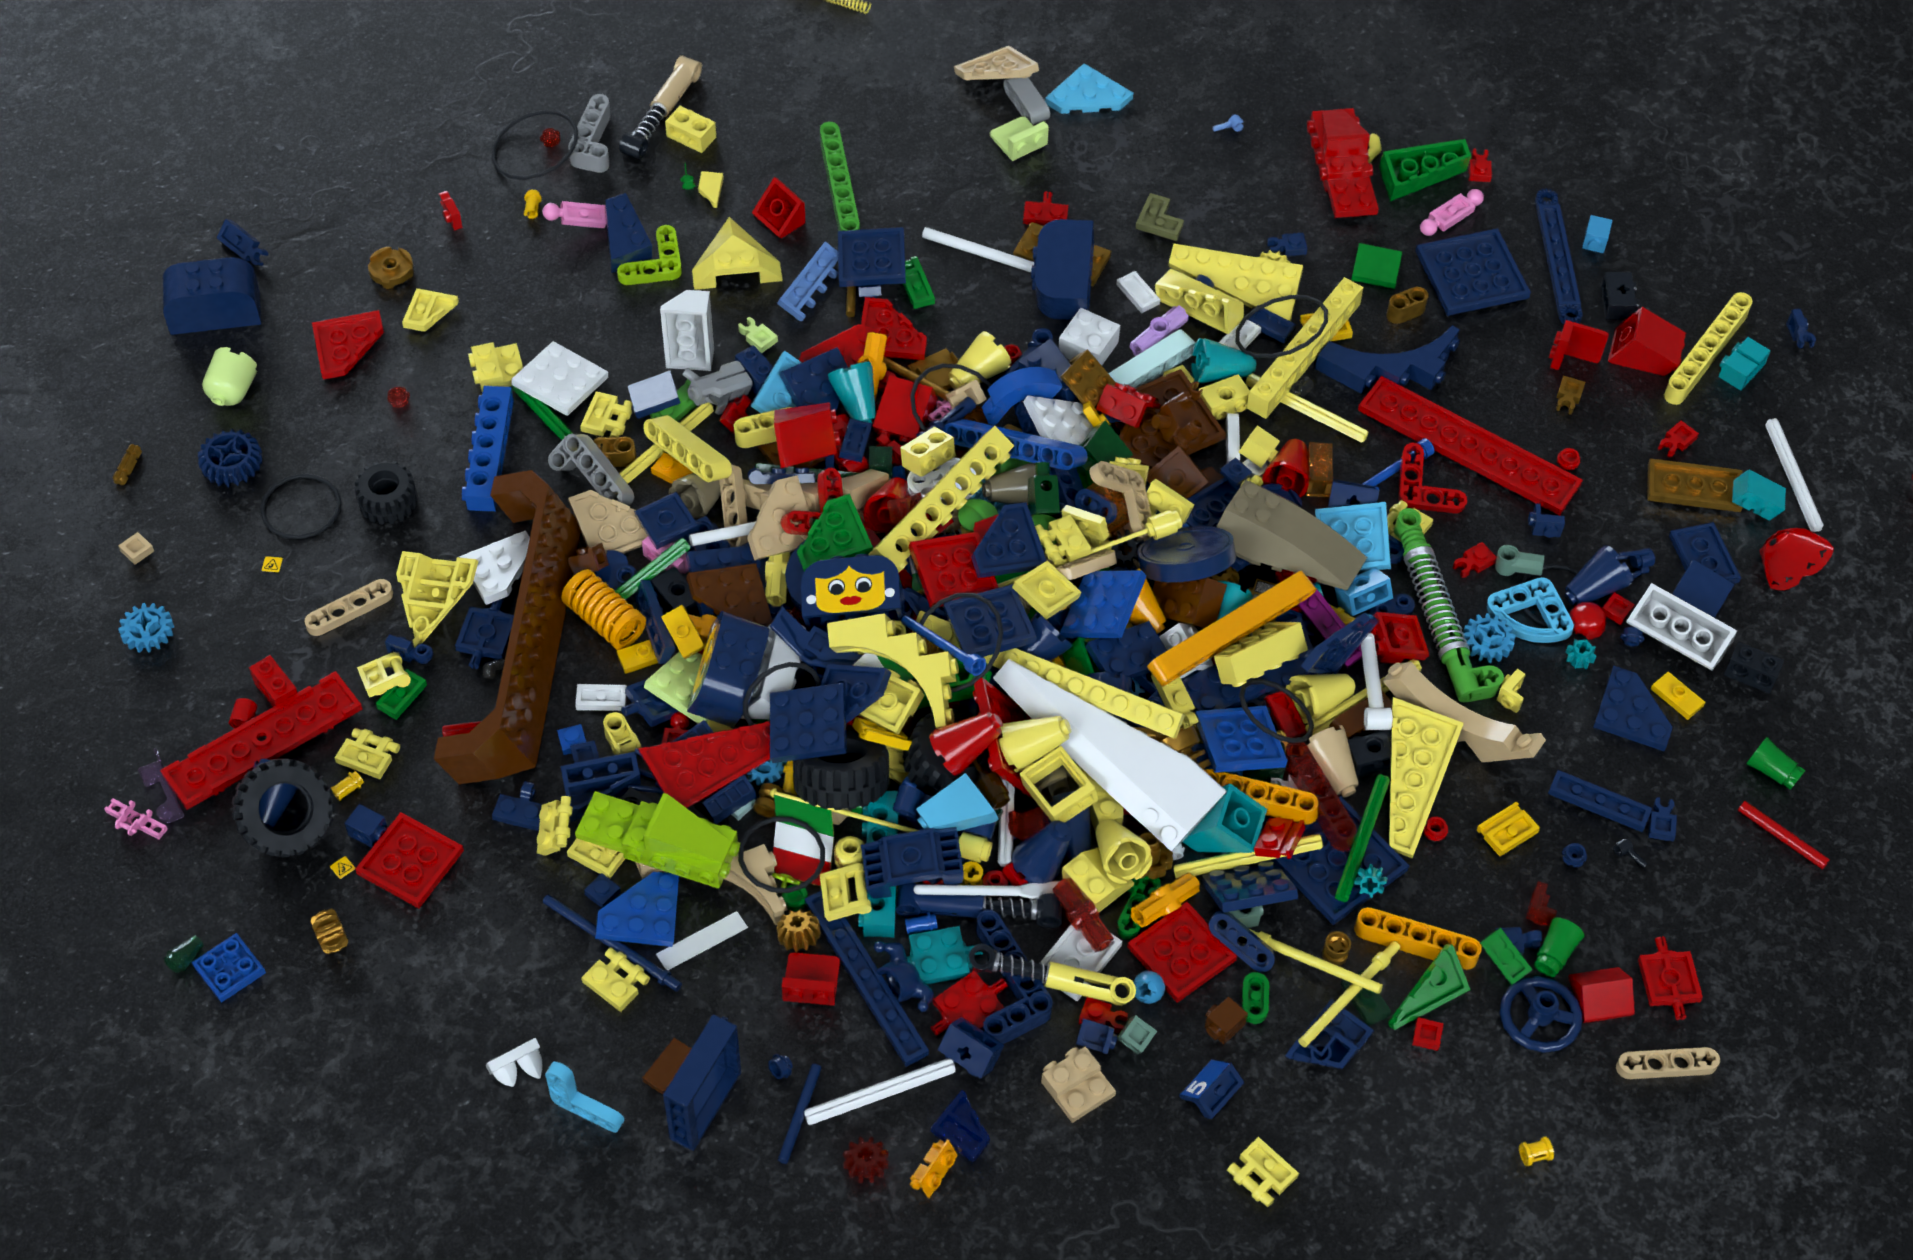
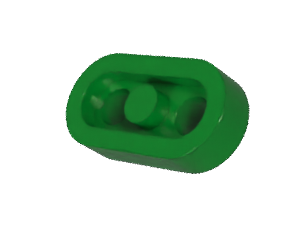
[1242,972,1269,1024]

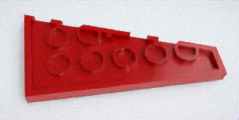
[638,721,771,809]

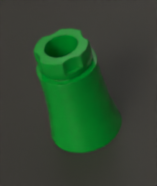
[1746,737,1805,790]
[1534,918,1585,977]

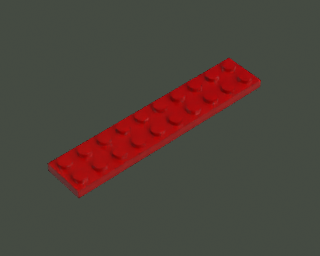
[1358,376,1583,516]

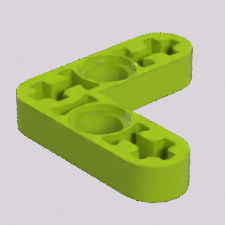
[617,225,682,285]

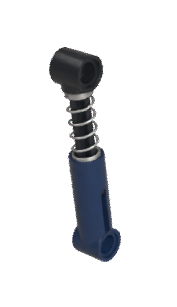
[895,883,1063,928]

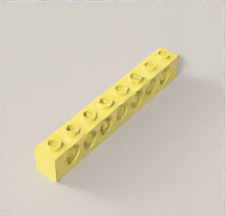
[1247,277,1363,419]
[868,426,1014,573]

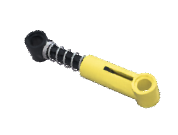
[967,944,1136,1006]

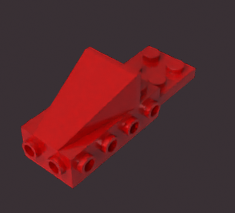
[1307,108,1379,218]

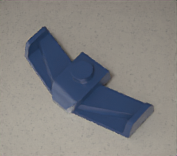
[769,606,863,669]

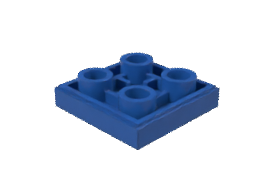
[192,933,266,1003]

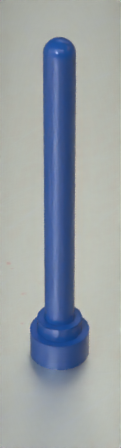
[1346,438,1434,502]
[901,616,986,676]

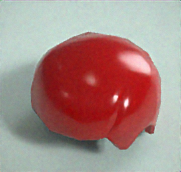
[1569,602,1606,640]

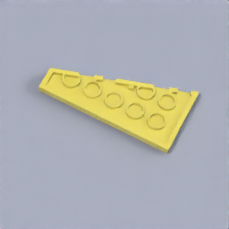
[1169,244,1303,322]
[1389,697,1464,859]

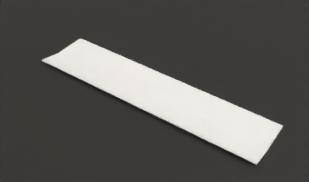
[656,911,748,970]

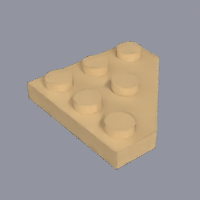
[954,46,1039,80]
[747,476,813,560]
[568,490,648,556]

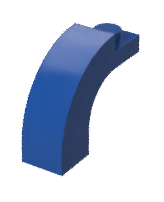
[981,367,1063,426]

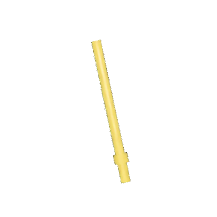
[1241,929,1383,994]
[1299,941,1400,1047]

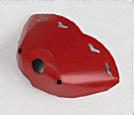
[1760,528,1834,590]

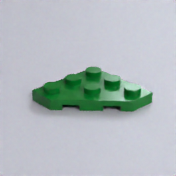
[797,494,873,572]

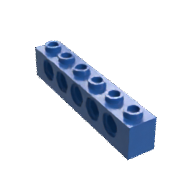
[462,386,514,512]

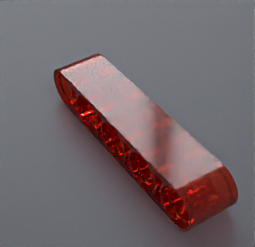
[1285,742,1357,851]

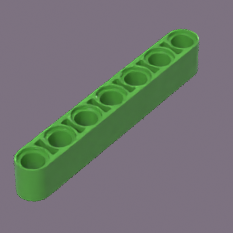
[820,122,860,231]

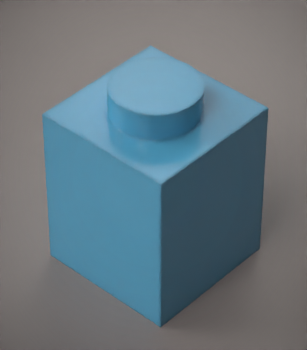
[1582,215,1612,253]

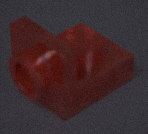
[1008,807,1049,840]
[1526,881,1557,926]

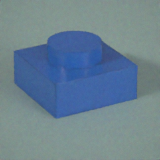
[557,724,586,755]

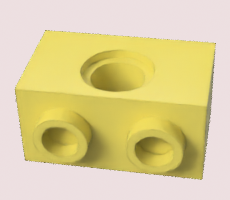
[1198,374,1250,420]

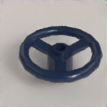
[1499,976,1583,1053]

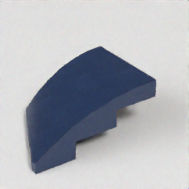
[1285,999,1374,1069]

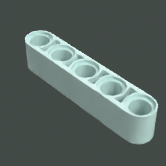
[1108,329,1196,388]

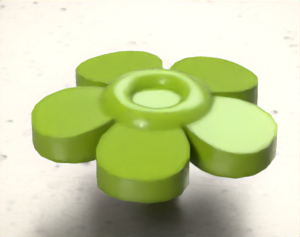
[772,873,800,888]

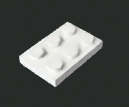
[1039,913,1122,1001]

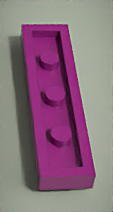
[1298,578,1362,668]

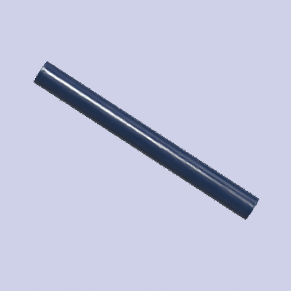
[778,1064,822,1164]

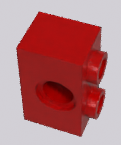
[249,655,297,707]

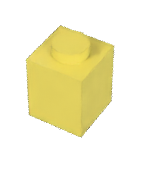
[1239,425,1280,468]

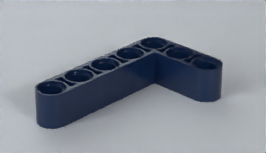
[976,910,1053,1044]

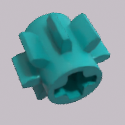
[1565,639,1596,669]
[1354,864,1388,898]

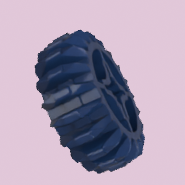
[198,429,263,487]

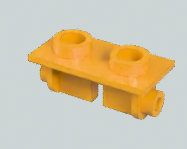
[910,1139,958,1198]

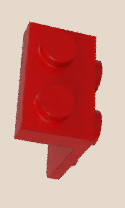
[1549,320,1609,370]
[1096,382,1161,428]
[782,952,840,1006]

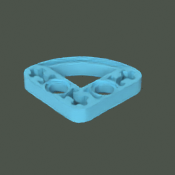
[1487,578,1574,643]

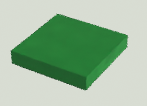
[1351,243,1402,289]

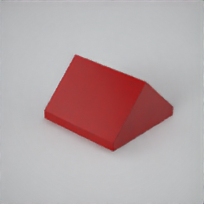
[752,177,805,238]
[1568,967,1634,1023]

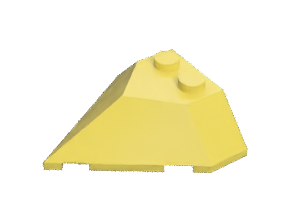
[692,217,782,290]
[396,551,478,648]

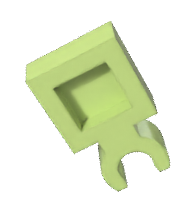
[738,317,778,354]

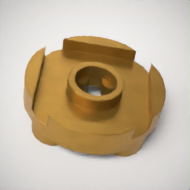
[368,247,414,289]

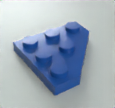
[595,872,679,947]

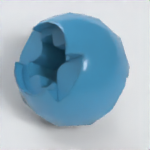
[1133,971,1165,1004]

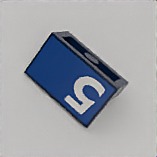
[1179,1059,1244,1119]

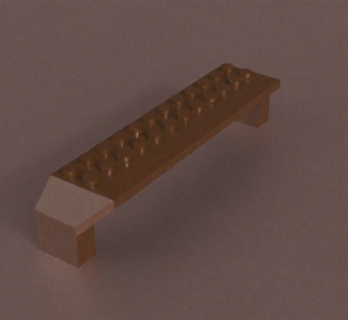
[434,470,581,784]

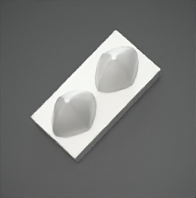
[486,1038,542,1087]

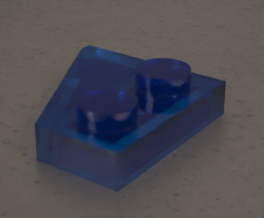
[931,1090,990,1163]

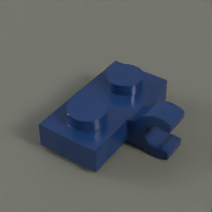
[492,781,543,831]

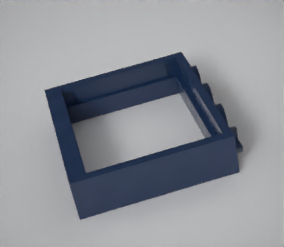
[663,1015,741,1151]

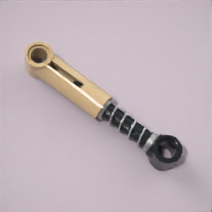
[619,56,702,159]

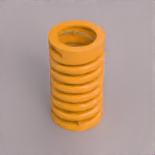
[561,569,646,650]

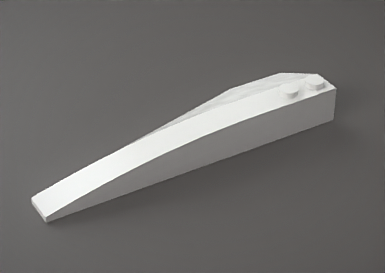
[993,659,1227,851]

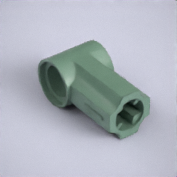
[1495,545,1544,576]

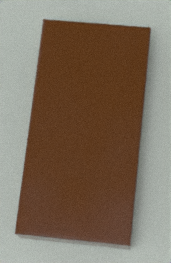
[642,1038,691,1094]

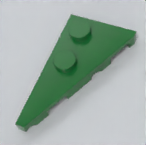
[1388,944,1470,1030]

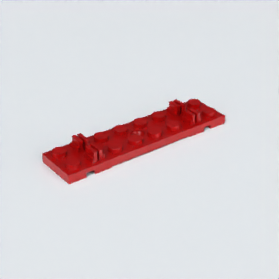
[160,671,363,810]

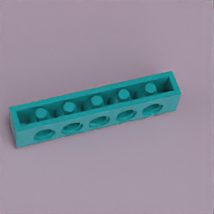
[859,791,898,937]

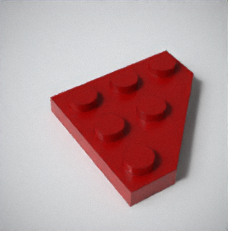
[861,297,927,360]
[312,310,384,380]
[799,324,881,368]

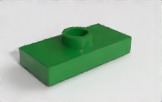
[1480,928,1533,985]

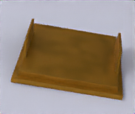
[908,348,959,390]

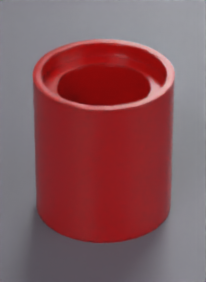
[229,698,258,729]

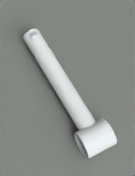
[1361,633,1392,730]

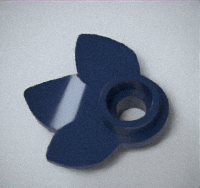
[594,550,637,591]

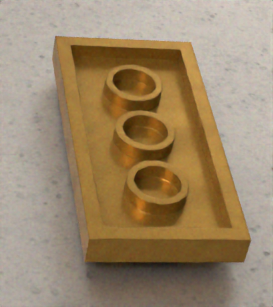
[1013,222,1111,286]
[1648,458,1743,512]

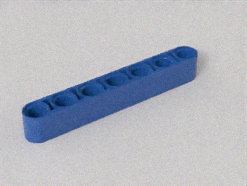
[943,419,1088,470]

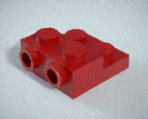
[1370,612,1429,664]

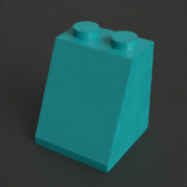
[1183,784,1267,853]

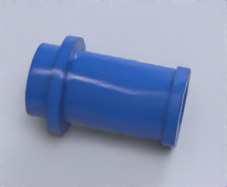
[905,912,938,935]

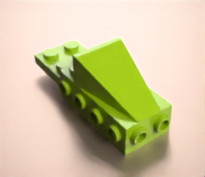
[575,791,740,889]

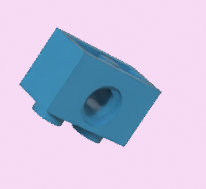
[1335,568,1393,616]

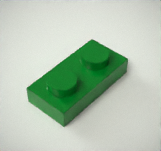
[376,669,427,720]

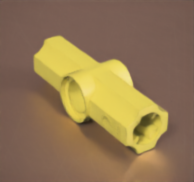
[765,551,791,607]

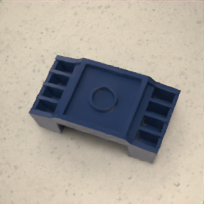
[670,720,757,825]
[861,828,964,899]

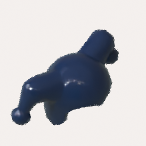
[874,941,934,1012]

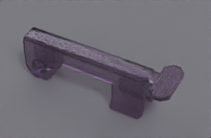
[138,748,184,824]

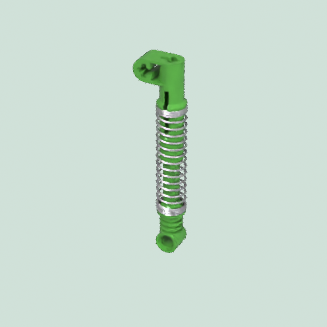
[1393,508,1504,702]

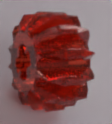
[843,1136,889,1184]

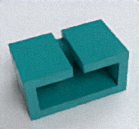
[1718,337,1771,390]
[1732,469,1786,521]

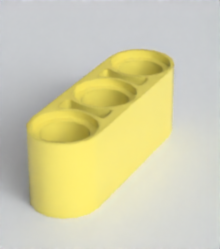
[734,407,792,448]

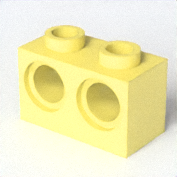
[665,106,716,153]
[900,427,956,477]

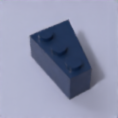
[605,193,652,273]
[1018,339,1081,403]
[560,751,641,823]

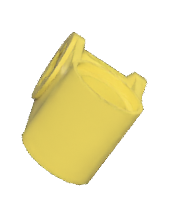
[603,712,642,755]

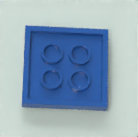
[1060,570,1147,638]
[1195,706,1288,773]

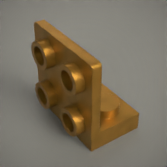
[1061,349,1116,407]

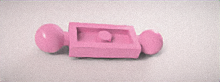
[1420,189,1484,236]
[543,201,606,228]

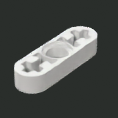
[1226,413,1240,464]

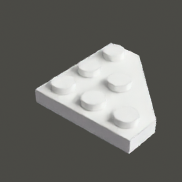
[459,531,530,605]

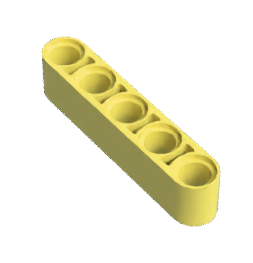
[644,415,732,482]

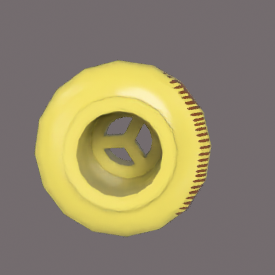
[834,836,864,869]

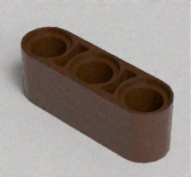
[1329,691,1392,740]

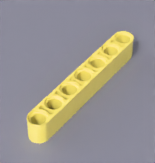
[1664,292,1753,405]

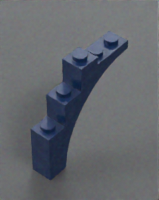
[1315,326,1460,394]

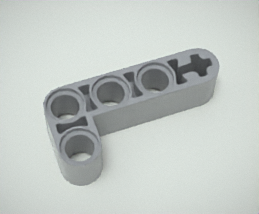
[568,94,611,173]
[548,434,634,506]

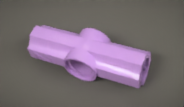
[1130,305,1189,356]

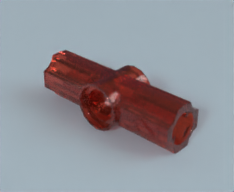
[1052,877,1114,953]

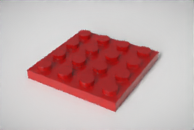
[973,677,1035,799]

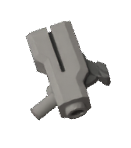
[683,361,753,415]

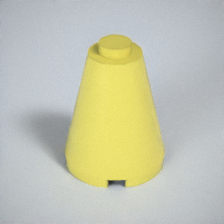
[948,331,1011,389]
[1286,674,1356,724]
[999,716,1071,772]
[1095,819,1152,884]

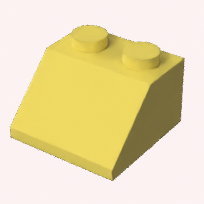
[1062,847,1134,915]

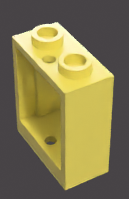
[1019,746,1098,823]

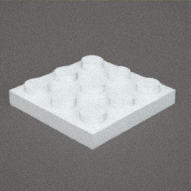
[512,341,608,416]
[1023,395,1093,445]

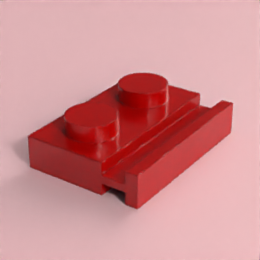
[1254,817,1305,859]

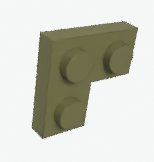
[1135,193,1184,241]

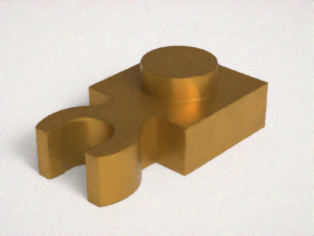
[1556,376,1585,415]

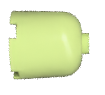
[202,347,257,406]

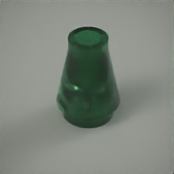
[164,935,204,973]

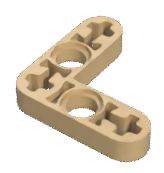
[1089,461,1151,538]
[1056,548,1117,580]

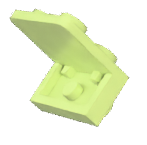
[990,116,1049,161]

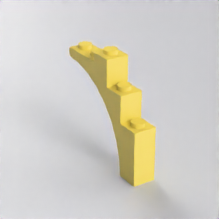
[827,613,959,729]

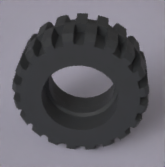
[903,708,993,796]
[793,729,889,810]
[232,759,335,857]

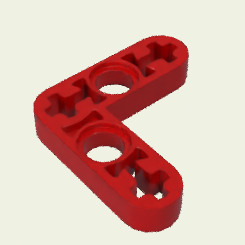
[1398,443,1467,514]
[781,468,843,536]

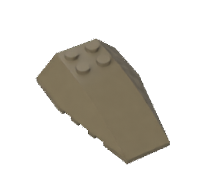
[1216,480,1367,591]

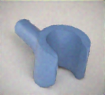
[1213,115,1244,132]

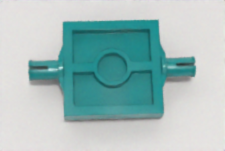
[907,926,983,984]

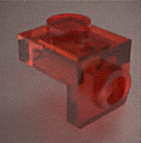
[887,492,922,524]

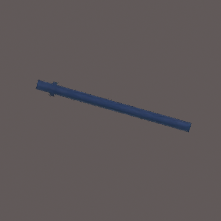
[543,894,682,991]

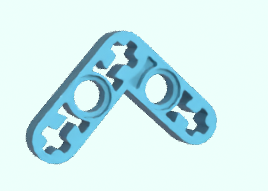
[545,1061,625,1132]

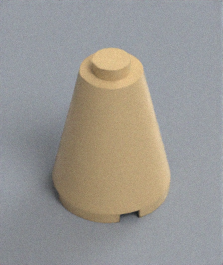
[1299,725,1359,798]

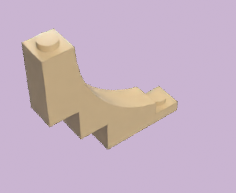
[1383,662,1546,762]

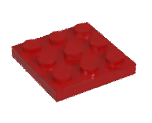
[909,532,999,608]
[355,812,464,909]
[1127,901,1237,1003]

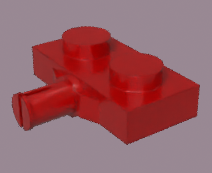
[1023,191,1068,226]

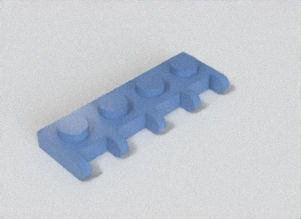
[777,242,838,321]

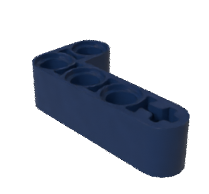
[893,784,998,840]

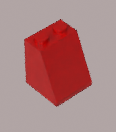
[1608,307,1686,376]
[872,375,938,444]
[774,402,841,468]

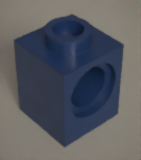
[345,804,388,848]

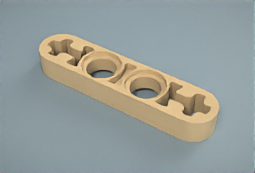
[719,464,748,547]
[305,579,393,636]
[1616,1048,1720,1079]

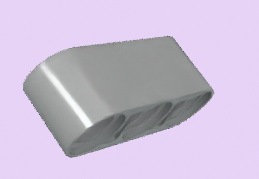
[1004,77,1050,125]

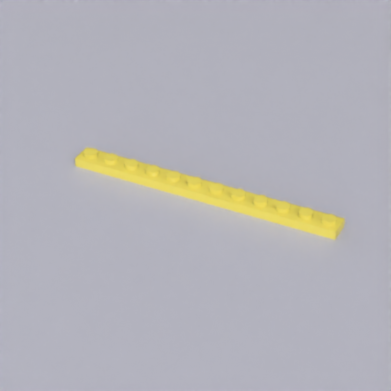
[912,611,1185,738]

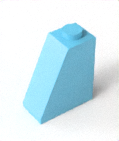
[916,773,999,831]

